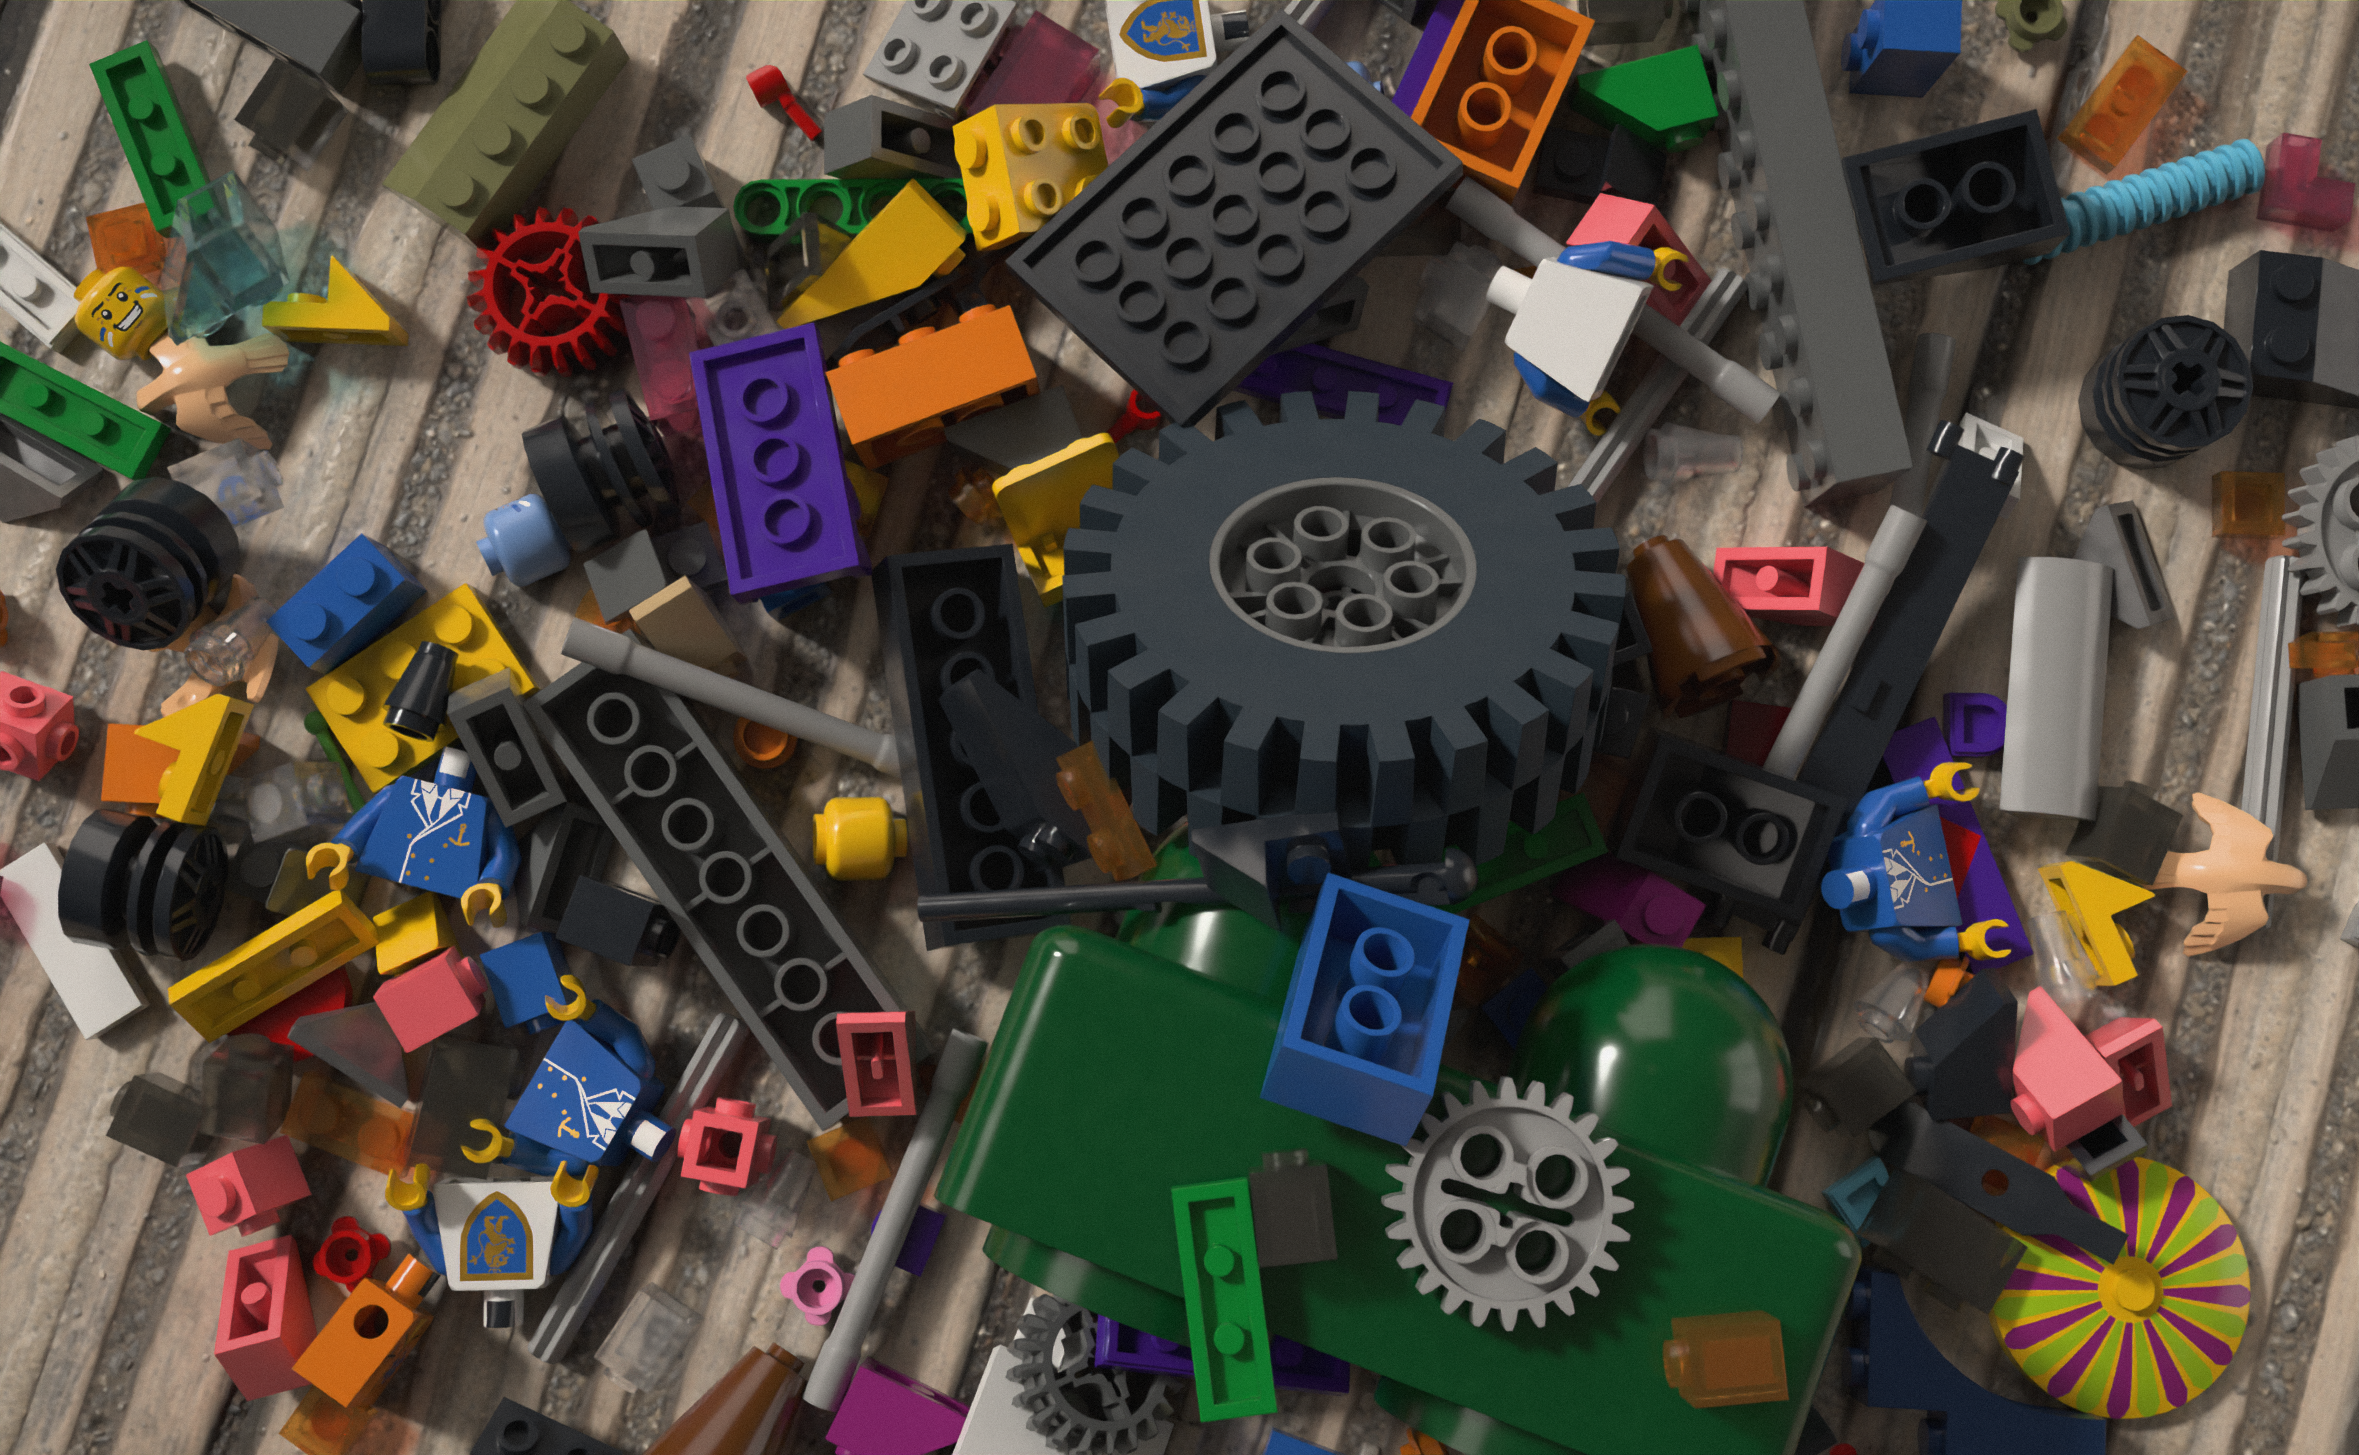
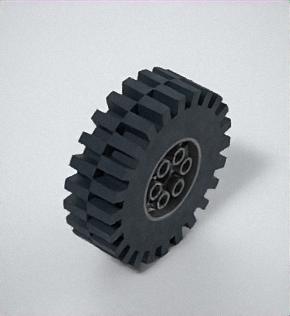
[1062,391,1626,868]

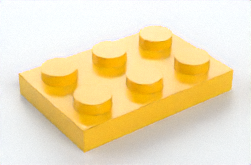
[305,583,541,794]

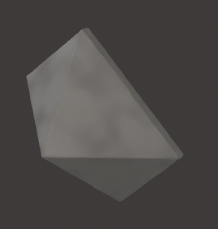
[0,413,104,523]
[2073,500,2175,629]
[287,1002,410,1109]

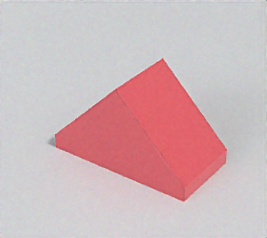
[836,1011,917,1117]
[2084,1017,2172,1127]

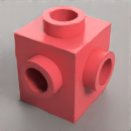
[0,671,79,781]
[677,1097,777,1196]

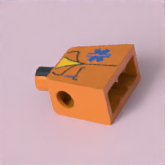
[291,1253,441,1408]

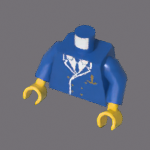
[306,746,522,928]
[1821,762,2011,962]
[461,975,676,1177]

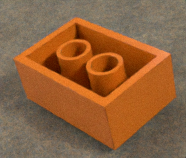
[1411,0,1595,206]
[826,304,1040,471]

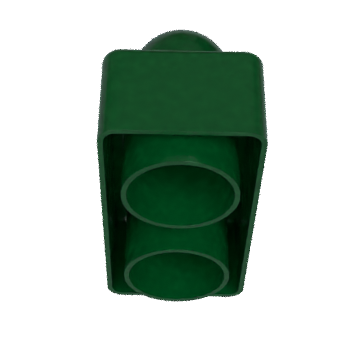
[933,821,1862,1455]

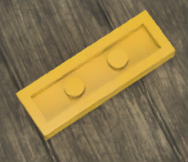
[168,889,380,1044]

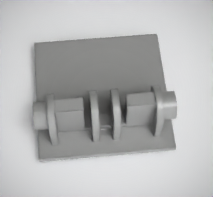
[863,0,1019,121]

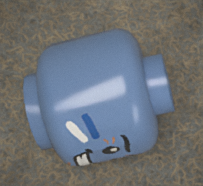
[476,494,573,587]

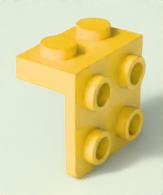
[952,103,1108,251]
[992,433,1119,608]

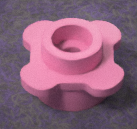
[780,1246,855,1326]

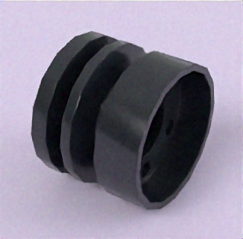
[2078,315,2253,470]
[522,388,682,555]
[56,477,240,651]
[58,809,228,962]

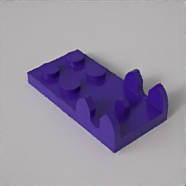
[689,322,872,605]

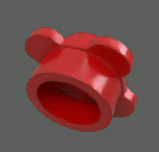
[313,1216,391,1293]

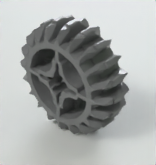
[1005,1294,1183,1455]

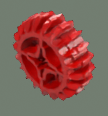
[467,206,640,377]

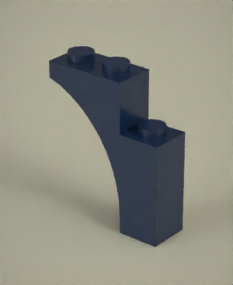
[1841,1265,2106,1455]

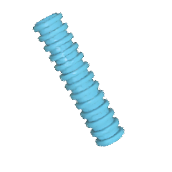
[2022,139,2265,265]

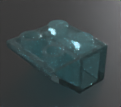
[160,170,290,346]

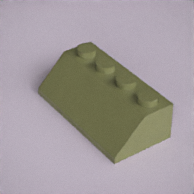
[382,0,630,250]

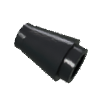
[382,641,459,742]

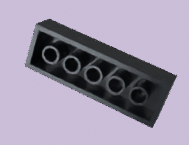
[871,544,1071,951]

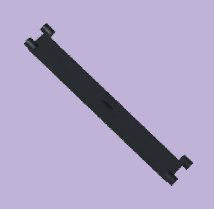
[1702,420,2025,955]

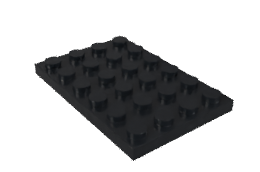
[1005,9,1463,427]

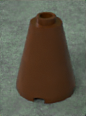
[1626,535,1781,719]
[642,1342,808,1455]

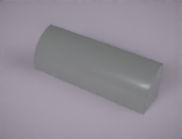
[1999,557,2114,821]

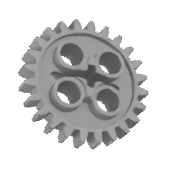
[2282,435,2359,629]
[1381,1077,1634,1331]

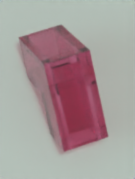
[2256,132,2356,232]

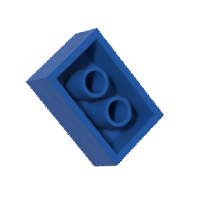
[1260,873,1469,1146]

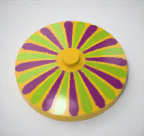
[1983,1157,2251,1419]

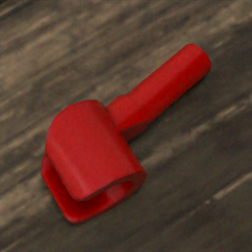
[746,65,823,142]
[1105,389,1162,444]

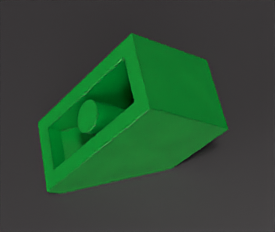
[1567,45,1718,153]

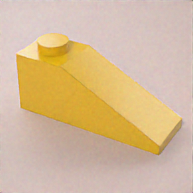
[776,178,967,329]

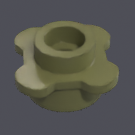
[1995,0,2068,53]

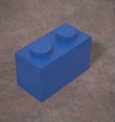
[1841,0,1962,98]
[266,533,427,674]

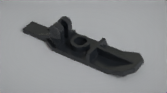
[826,238,1027,371]
[1868,1098,2129,1265]

